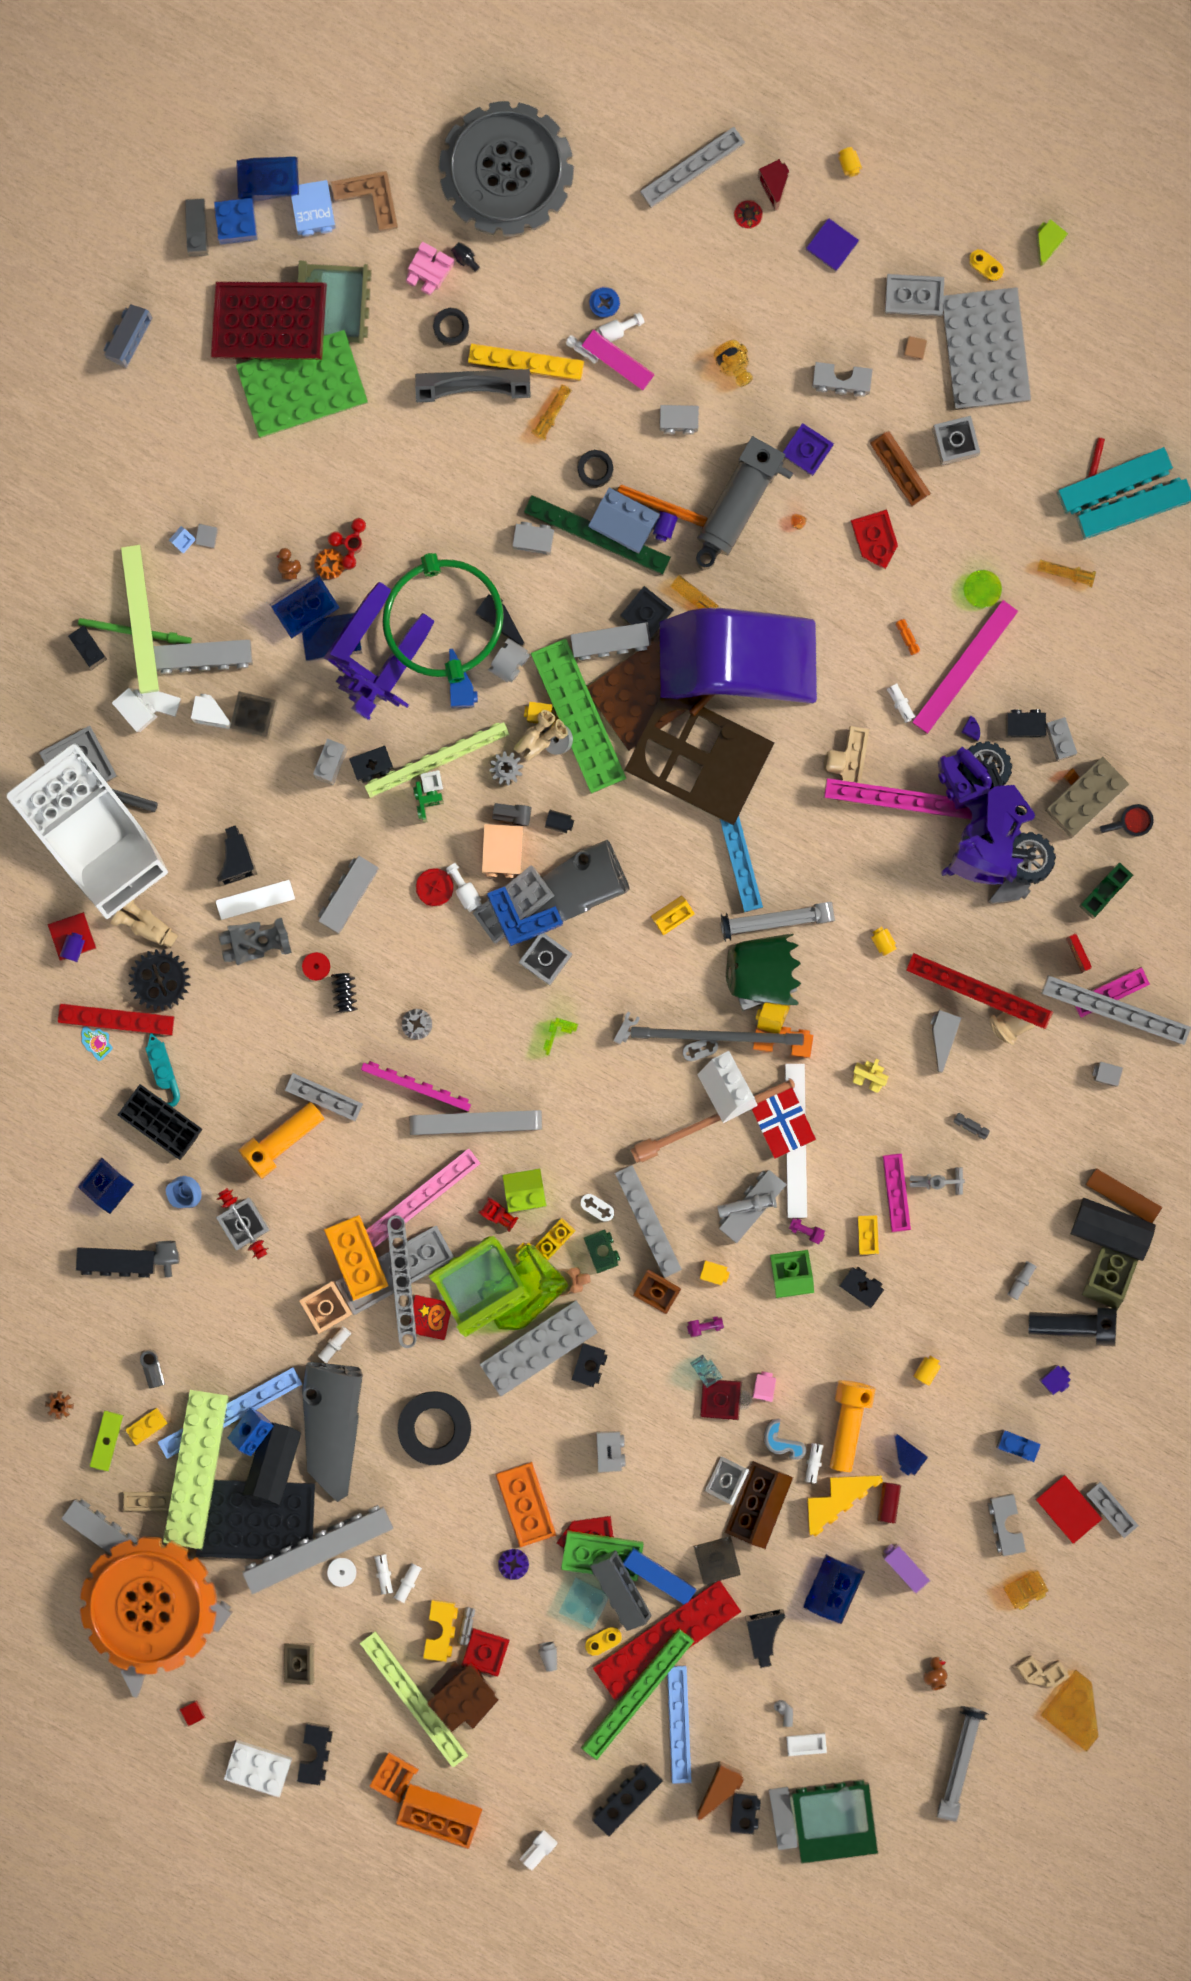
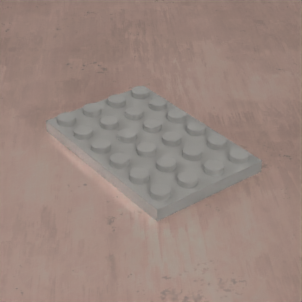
[943,287,1031,410]

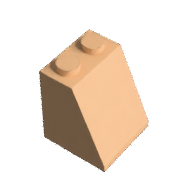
[482,824,523,879]

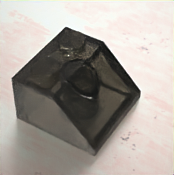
[694,1536,741,1585]

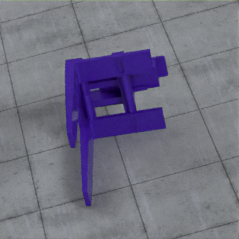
[323,582,434,720]

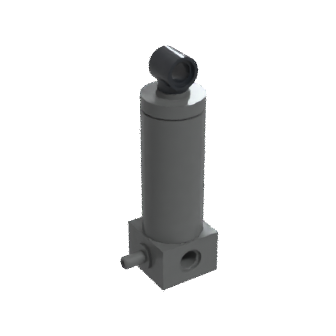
[696,436,793,570]

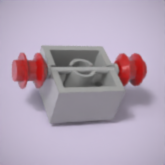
[216,1188,270,1260]

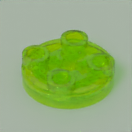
[963,570,1002,609]

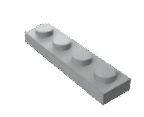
[285,1073,363,1121]

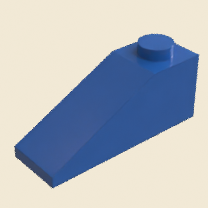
[449,649,478,708]

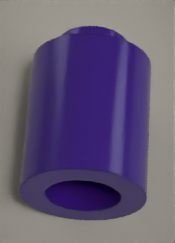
[653,512,678,542]
[60,932,85,962]

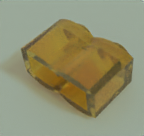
[1003,1569,1049,1610]

